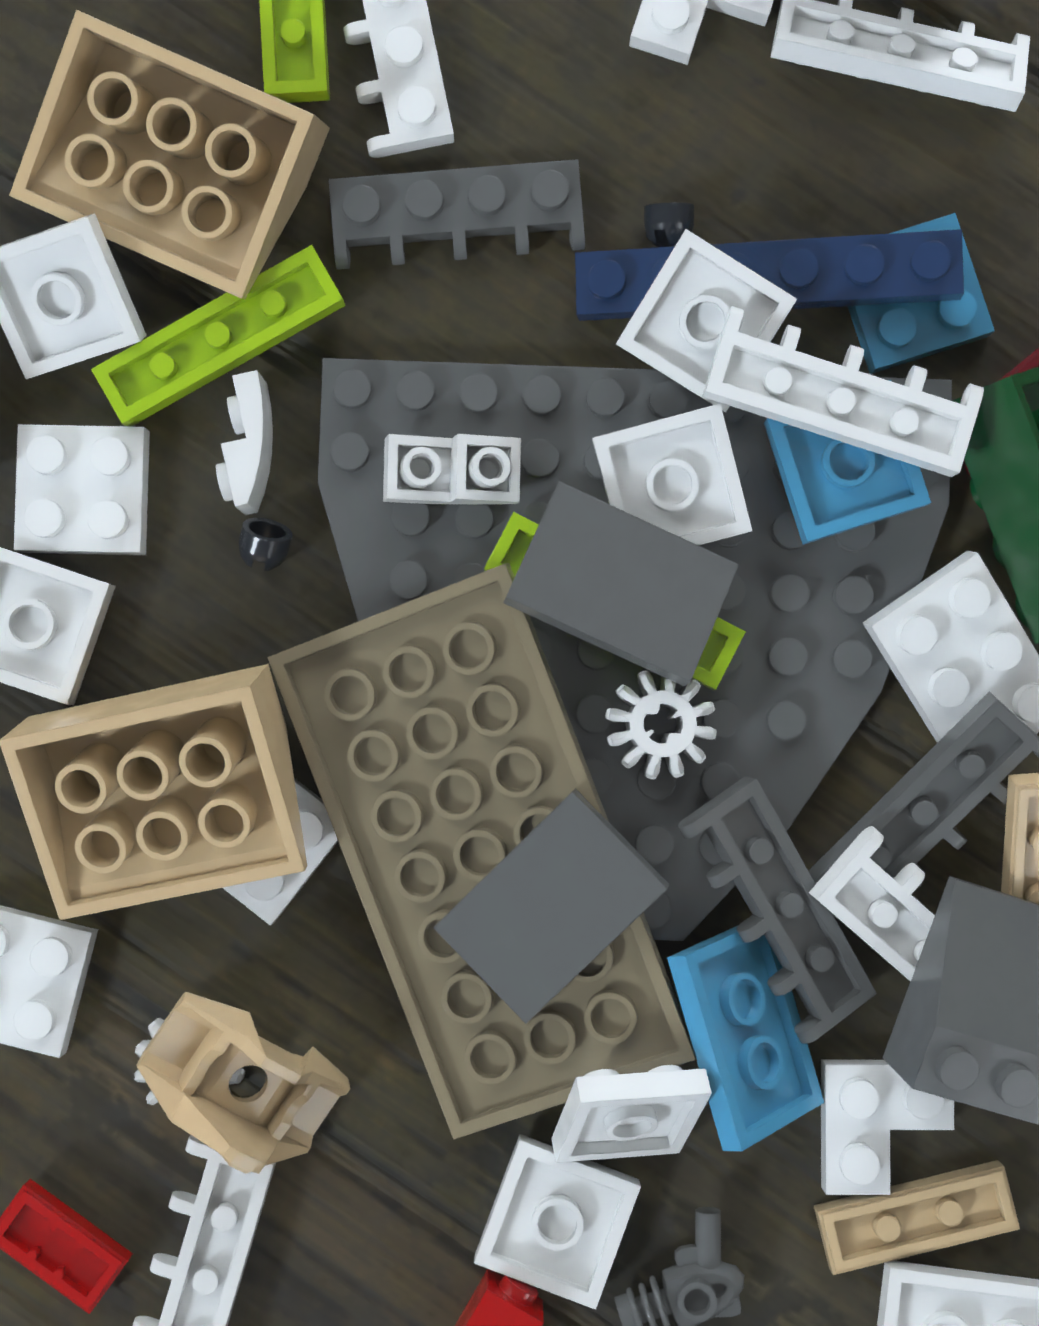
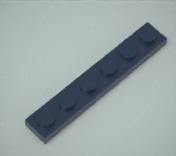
[575,229,964,321]

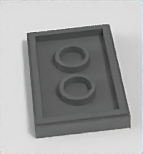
[503,481,739,686]
[434,788,669,1024]

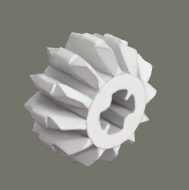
[605,670,717,779]

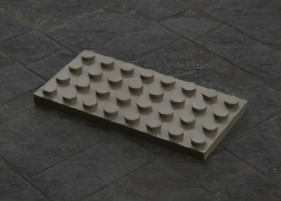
[267,563,696,1140]

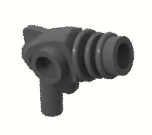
[614,1207,745,1326]

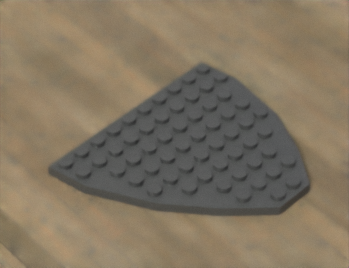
[318,358,952,941]

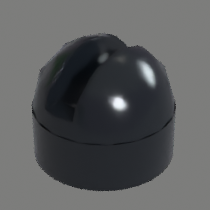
[644,202,694,248]
[239,518,293,571]

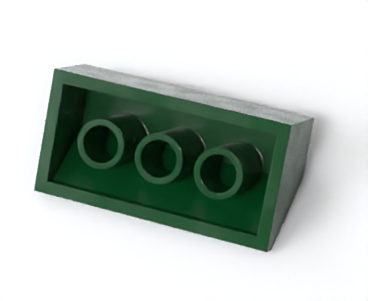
[952,367,1039,644]

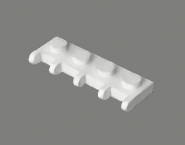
[343,0,455,158]
[770,0,1030,112]
[702,306,984,477]
[809,826,935,982]
[132,1135,276,1326]

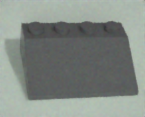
[882,876,1039,1125]

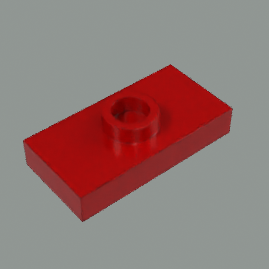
[0,1178,133,1314]

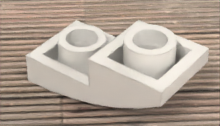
[216,370,273,515]
[383,434,521,505]

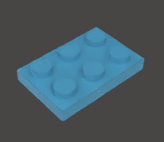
[667,925,824,1151]

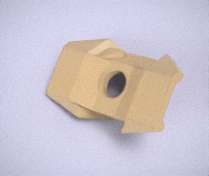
[136,992,351,1174]

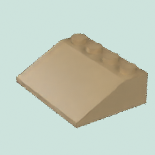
[9,10,330,300]
[0,664,307,920]

